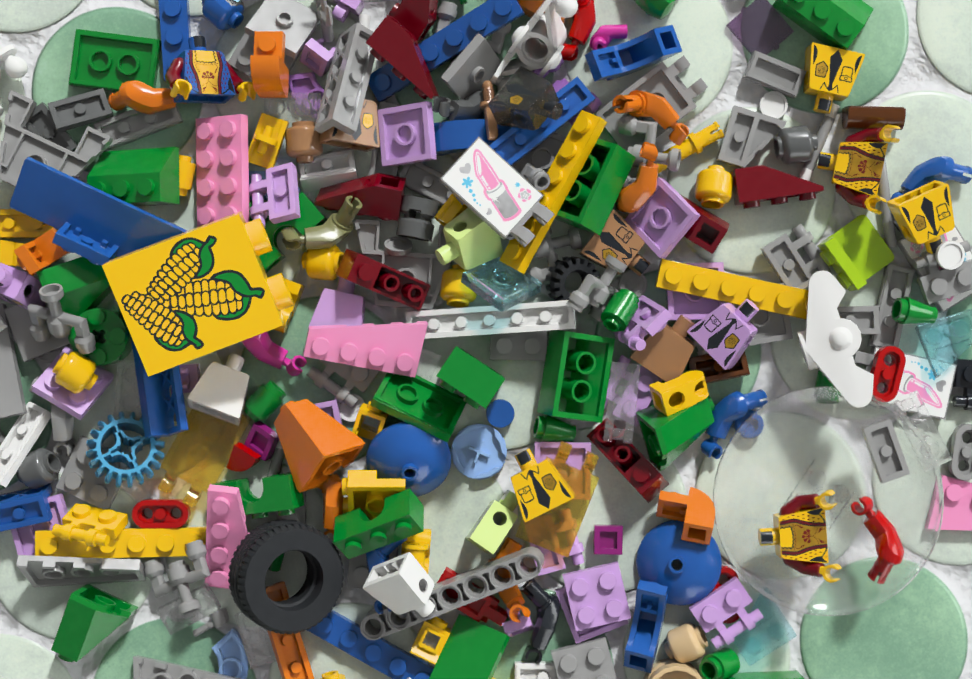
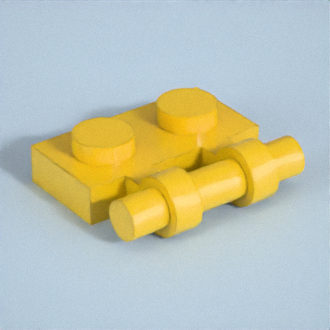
[52,503,128,547]

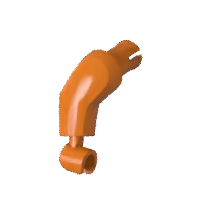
[108,80,186,114]
[612,90,689,146]
[616,142,659,213]
[317,473,344,535]
[487,537,530,623]

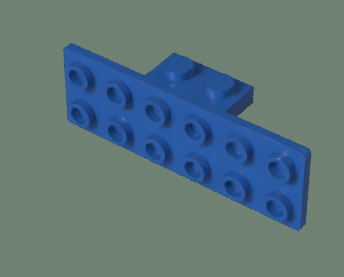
[10,157,187,265]

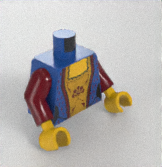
[165,36,257,104]

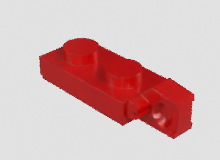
[437,567,508,627]

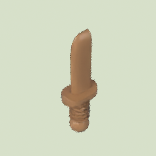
[479,80,501,141]

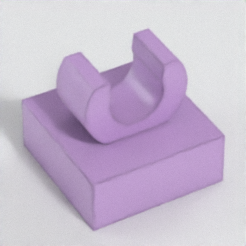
[332,0,364,23]
[299,38,335,78]
[170,364,200,394]
[502,608,534,637]

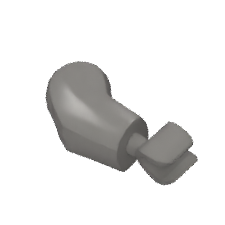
[29,376,75,457]

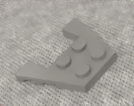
[0,90,113,187]
[354,219,453,310]

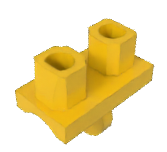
[248,113,289,169]

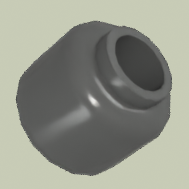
[774,125,818,165]
[16,448,61,489]

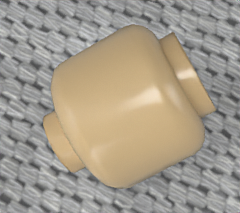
[664,622,708,664]

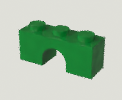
[259,192,327,273]
[212,472,304,519]
[333,488,424,559]

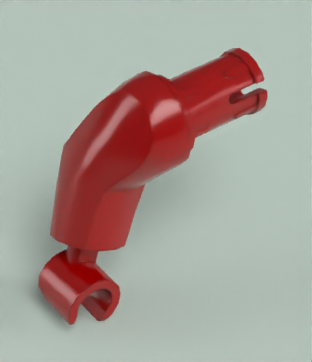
[561,0,596,61]
[851,496,904,584]

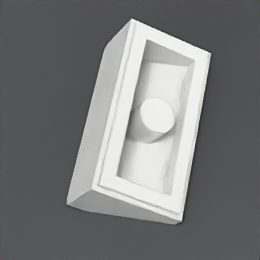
[298,149,358,192]

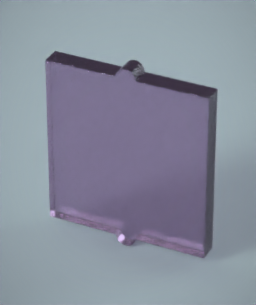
[726,0,794,55]

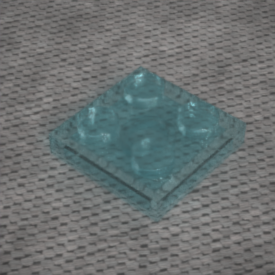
[461,256,542,312]

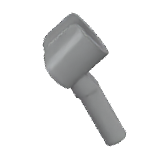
[193,608,229,637]

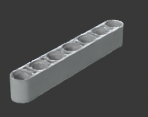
[360,546,545,640]

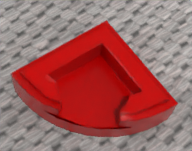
[226,442,262,472]

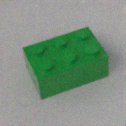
[555,139,636,235]
[436,346,505,410]

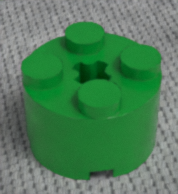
[68,308,132,365]

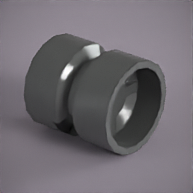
[396,195,439,242]

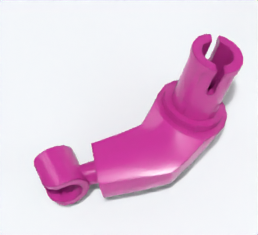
[242,332,307,376]

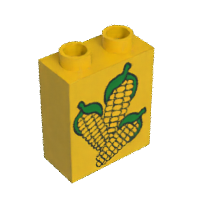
[102,211,294,377]

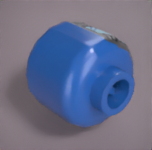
[202,0,244,31]

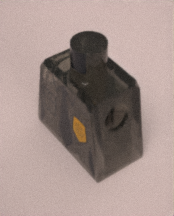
[488,66,563,131]

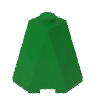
[36,256,117,316]
[636,395,715,471]
[51,584,138,662]

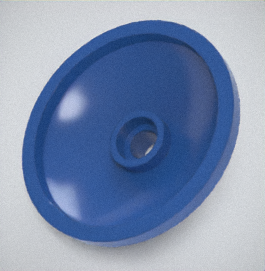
[366,422,451,497]
[636,520,722,606]

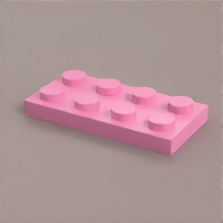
[196,114,249,227]

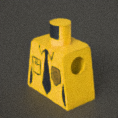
[803,42,865,114]
[887,180,955,254]
[511,448,575,522]

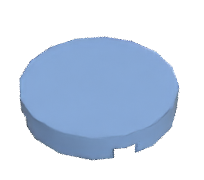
[451,423,507,480]

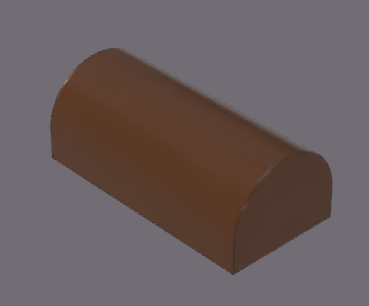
[842,106,906,130]
[687,351,750,384]

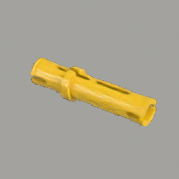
[658,121,724,174]

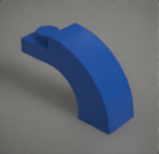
[585,25,682,81]
[434,119,511,156]
[623,580,668,673]

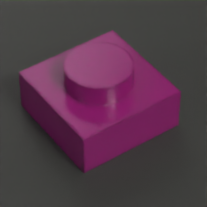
[244,421,279,461]
[593,525,623,555]

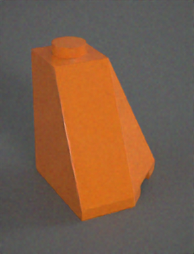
[274,399,365,493]

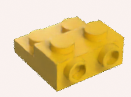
[342,470,406,520]

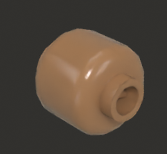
[285,121,323,164]

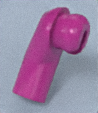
[590,24,628,50]

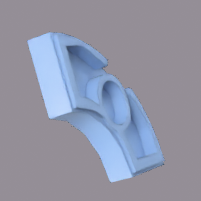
[212,628,249,679]

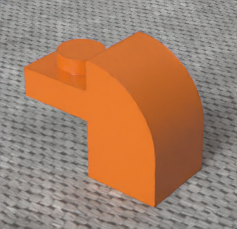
[250,31,289,98]
[14,228,70,276]
[656,487,715,545]

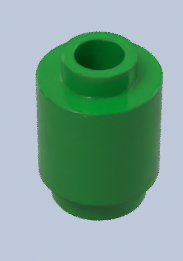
[601,289,639,332]
[244,380,286,422]
[699,648,740,679]

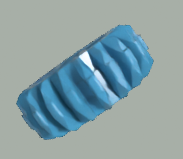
[86,411,165,488]

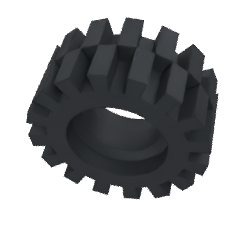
[546,256,600,301]

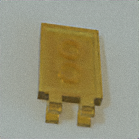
[157,409,252,507]
[515,441,599,557]

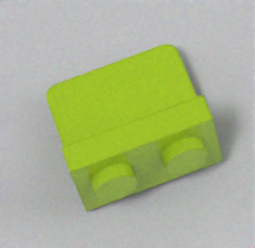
[817,215,894,291]

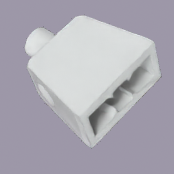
[187,353,249,426]
[363,552,435,617]

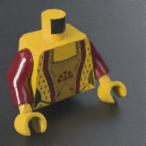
[817,124,900,215]
[758,490,842,583]

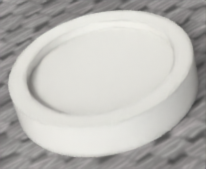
[759,91,788,119]
[935,241,965,270]
[338,394,365,422]

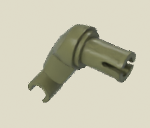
[282,196,363,251]

